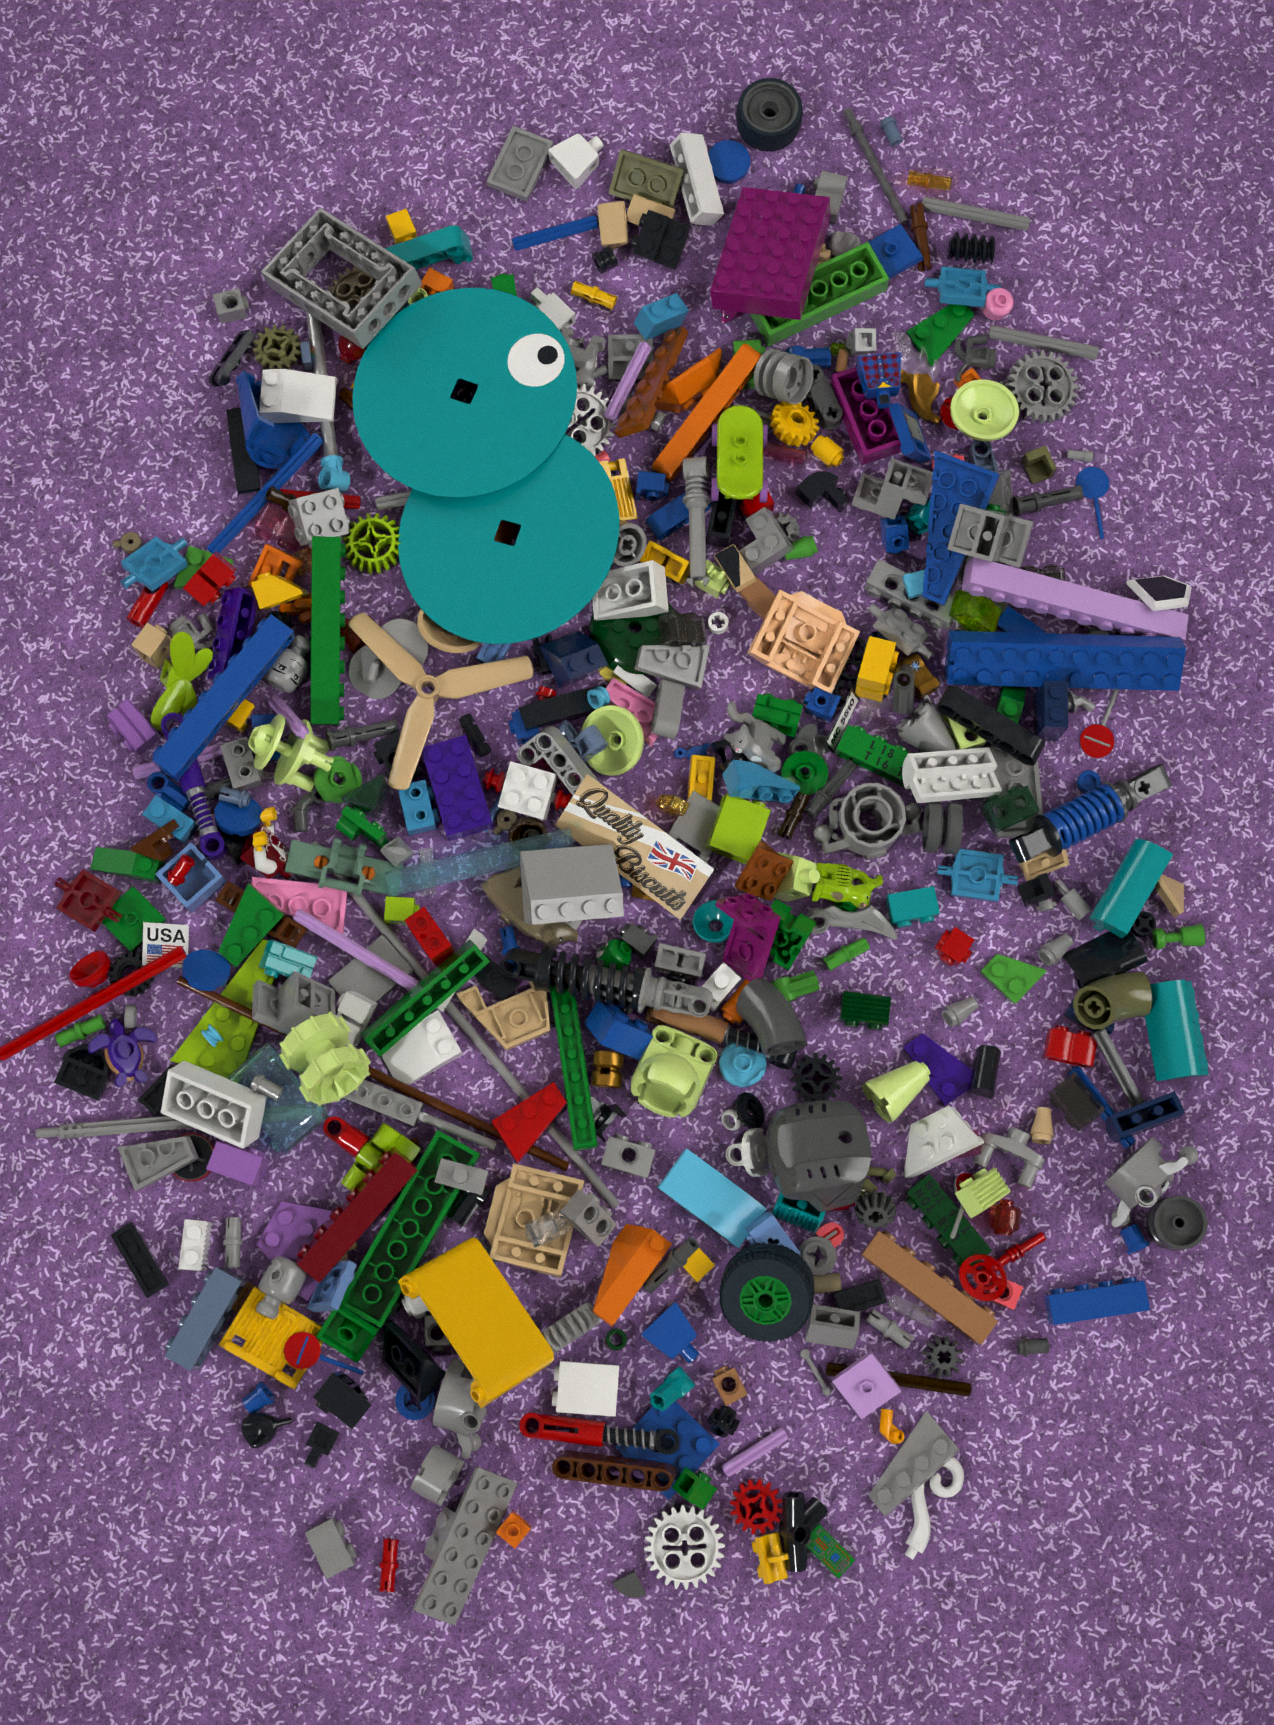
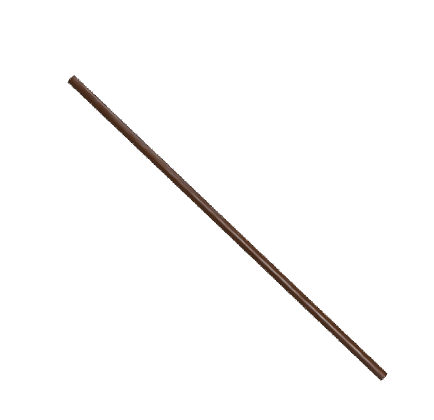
[177,976,570,1171]

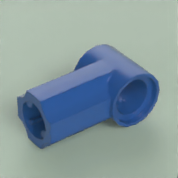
[785,346,831,369]
[147,772,191,813]

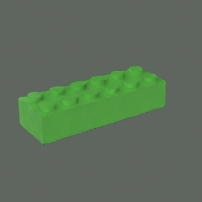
[749,242,889,347]

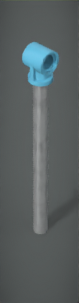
[306,312,350,493]

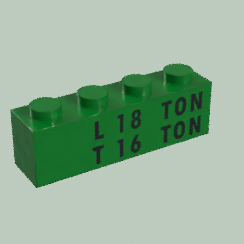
[834,725,912,791]

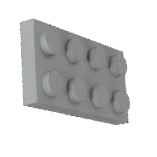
[989,745,1043,838]

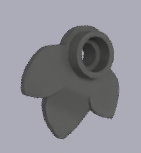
[788,724,829,764]

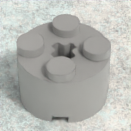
[410,1445,465,1506]

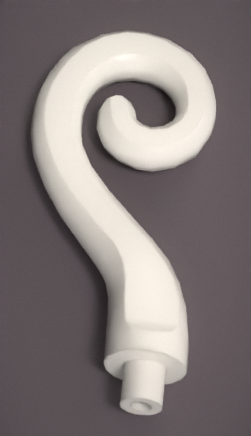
[904,1457,964,1560]

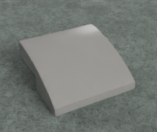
[608,334,653,380]

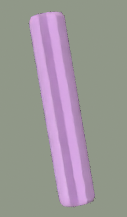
[722,1428,788,1477]

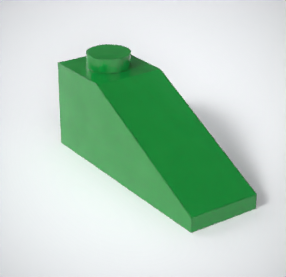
[90,847,165,884]

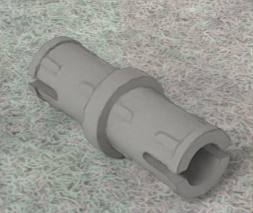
[223,1217,243,1268]
[865,1308,914,1349]

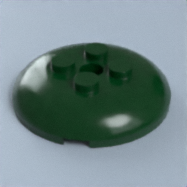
[589,602,681,676]

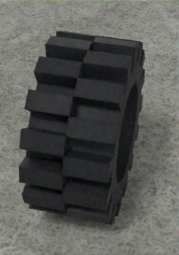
[108,952,154,997]

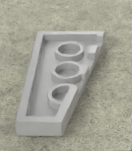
[868,1411,960,1516]

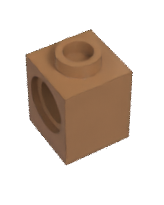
[711,1365,748,1406]

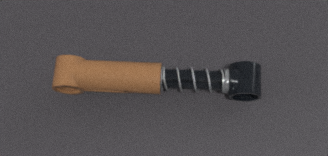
[644,1004,797,1070]

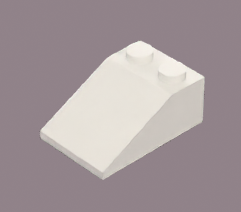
[259,369,337,423]
[592,560,669,620]
[382,1010,463,1085]

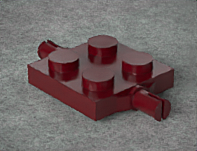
[55,869,122,932]

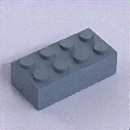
[164,1267,249,1371]

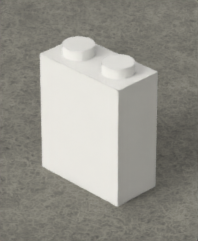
[552,1361,619,1417]

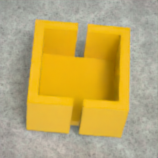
[855,636,899,703]

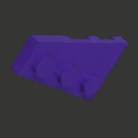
[902,1033,972,1106]

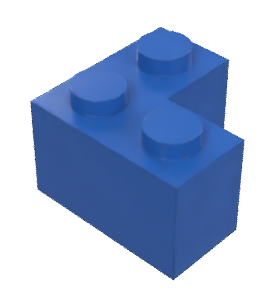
[584,1001,653,1060]

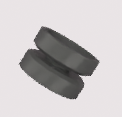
[922,802,963,854]
[1146,1195,1208,1251]

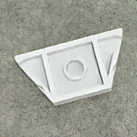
[904,1106,984,1179]

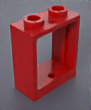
[404,907,454,967]

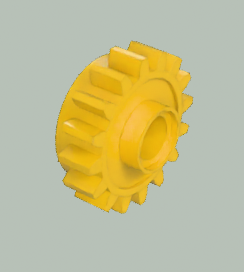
[769,401,819,447]

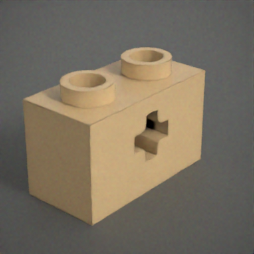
[131,623,172,670]

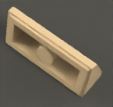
[626,194,675,225]
[597,201,629,250]
[1019,849,1070,881]

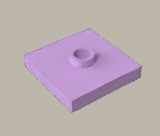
[832,1351,901,1419]

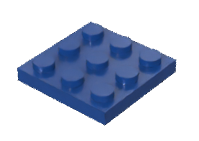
[615,1401,720,1500]

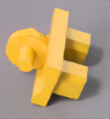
[752,1532,789,1584]

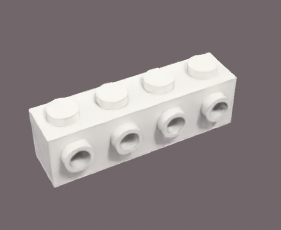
[670,133,724,226]

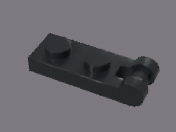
[209,329,256,387]

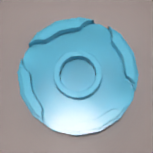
[719,1043,767,1088]

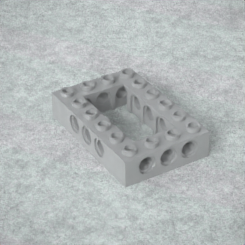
[261,208,423,349]

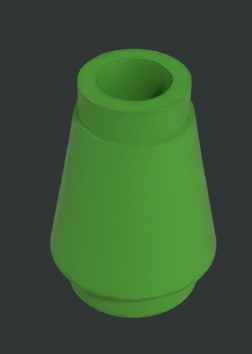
[785,535,818,561]

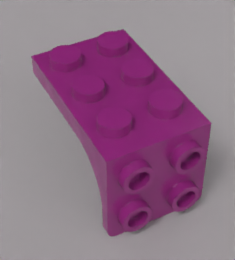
[715,893,781,981]

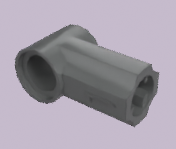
[893,664,916,714]

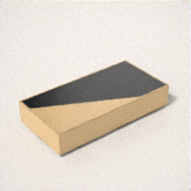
[714,544,757,593]

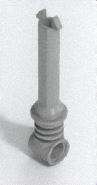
[682,456,711,587]

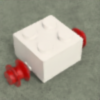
[483,761,573,820]

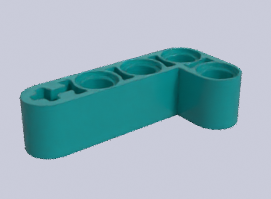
[385,225,473,270]

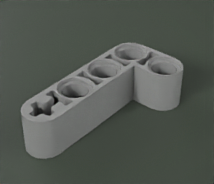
[517,726,600,795]

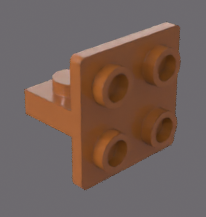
[734,841,794,901]

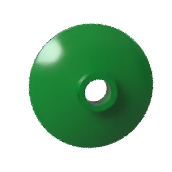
[781,751,828,795]

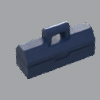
[1105,1091,1185,1143]

